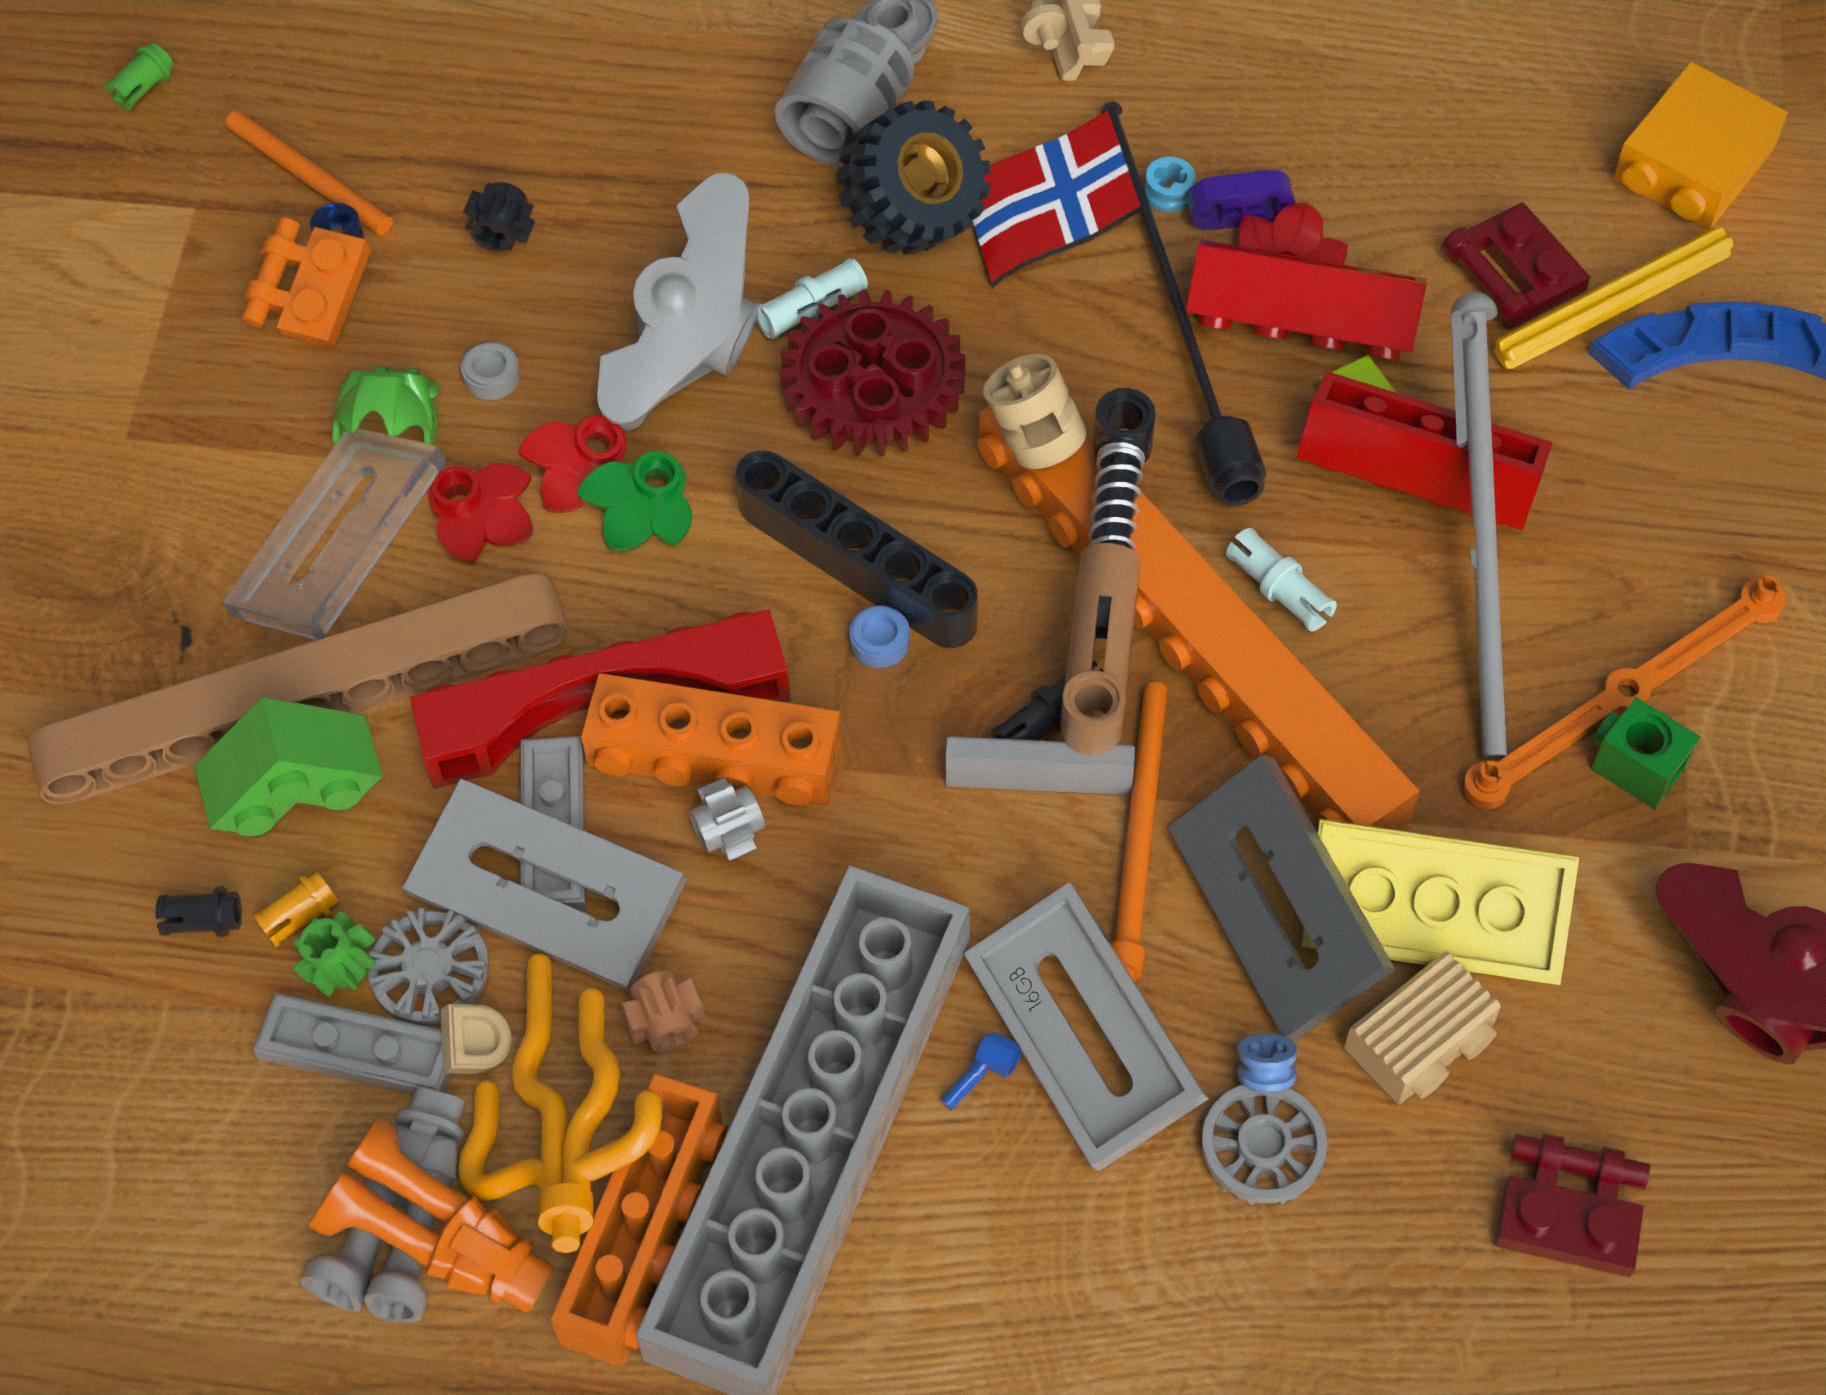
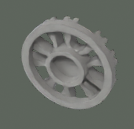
[368,908,490,1025]
[1201,1085,1327,1205]

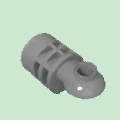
[774,0,938,168]

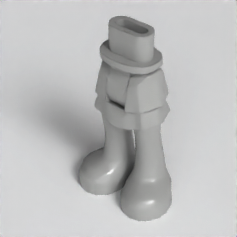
[300,1088,466,1323]

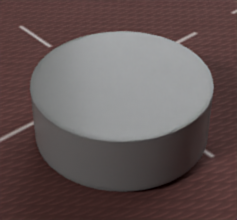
[461,342,521,400]

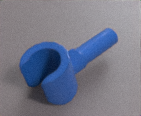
[940,1033,1022,1110]

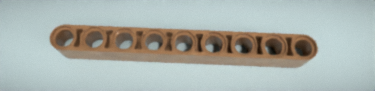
[28,573,570,804]

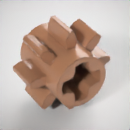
[621,970,706,1052]

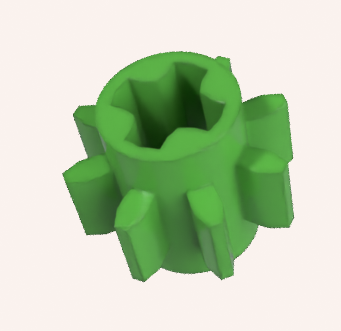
[293,911,376,997]

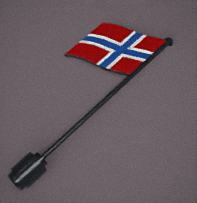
[972,101,1266,506]

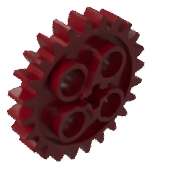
[779,290,966,456]

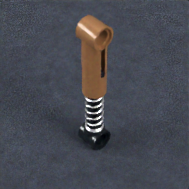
[1061,388,1156,756]

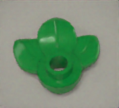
[577,451,692,551]

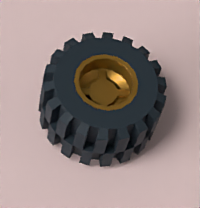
[836,100,991,255]

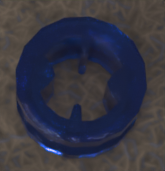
[310,203,364,239]

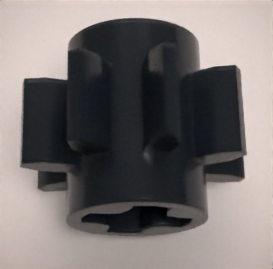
[463,182,535,252]

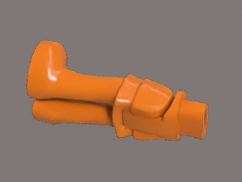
[308,1116,555,1313]

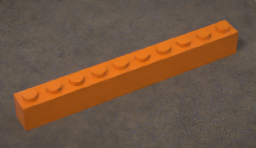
[977,406,1420,830]

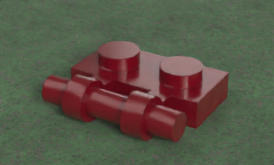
[1495,1133,1650,1278]

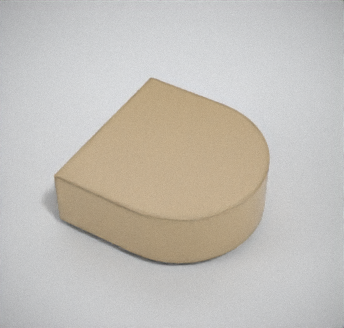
[440,1004,511,1074]

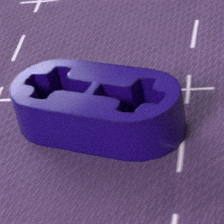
[1187,170,1295,230]

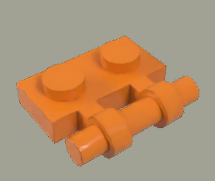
[241,217,372,349]

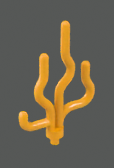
[458,953,662,1253]

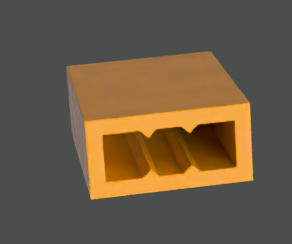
[1613,62,1788,230]

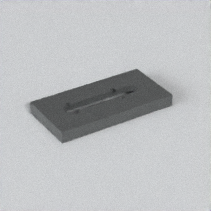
[1168,754,1395,1041]

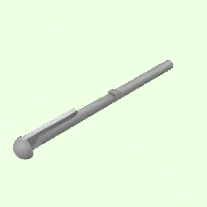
[1451,292,1507,759]

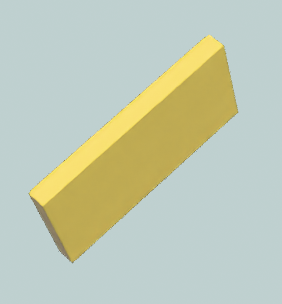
[1301,818,1579,985]

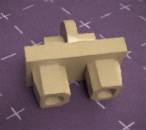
[1020,0,1115,81]

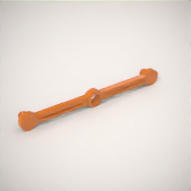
[1462,575,1787,809]

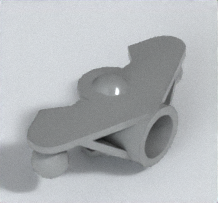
[597,173,759,431]

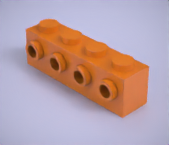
[581,673,843,806]
[550,1073,728,1368]

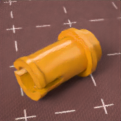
[252,872,339,948]

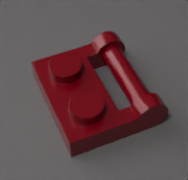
[1441,202,1591,328]

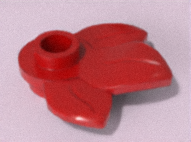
[1238,202,1348,264]
[518,415,627,513]
[428,463,533,562]

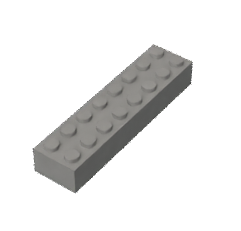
[636,865,970,1395]

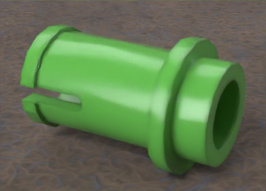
[104,43,174,110]

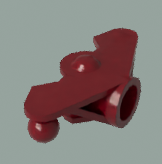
[1656,863,1826,1064]

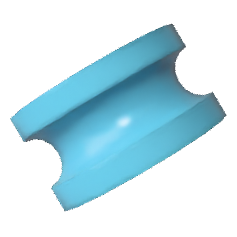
[1145,156,1195,213]

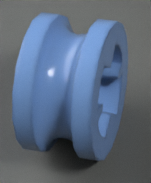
[1237,1034,1297,1092]

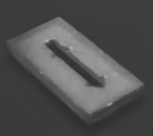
[221,429,447,640]

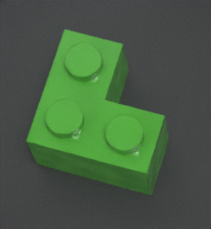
[194,697,383,836]

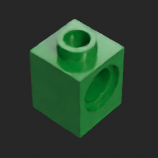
[1591,697,1701,809]

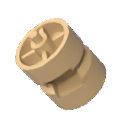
[983,354,1087,469]

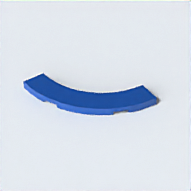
[1588,302,1826,390]

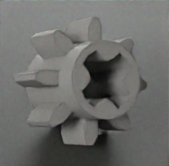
[688,778,765,861]

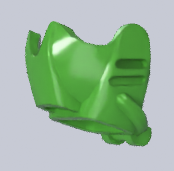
[332,366,440,451]

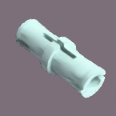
[756,258,868,339]
[1226,528,1337,631]

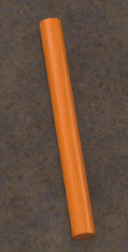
[225,109,393,236]

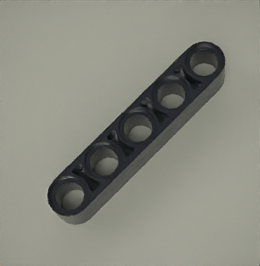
[735,450,978,648]

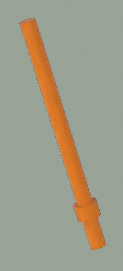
[1111,682,1168,982]

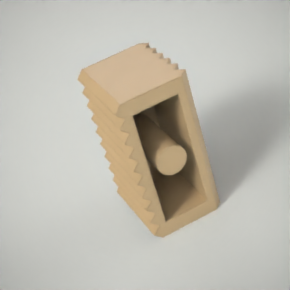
[1344,951,1501,1105]

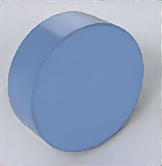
[849,606,910,668]

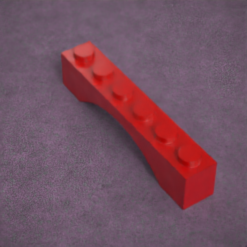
[410,609,791,789]

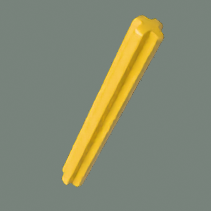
[1493,227,1734,369]

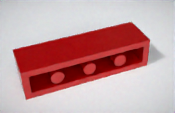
[1186,240,1427,359]
[1296,371,1553,531]

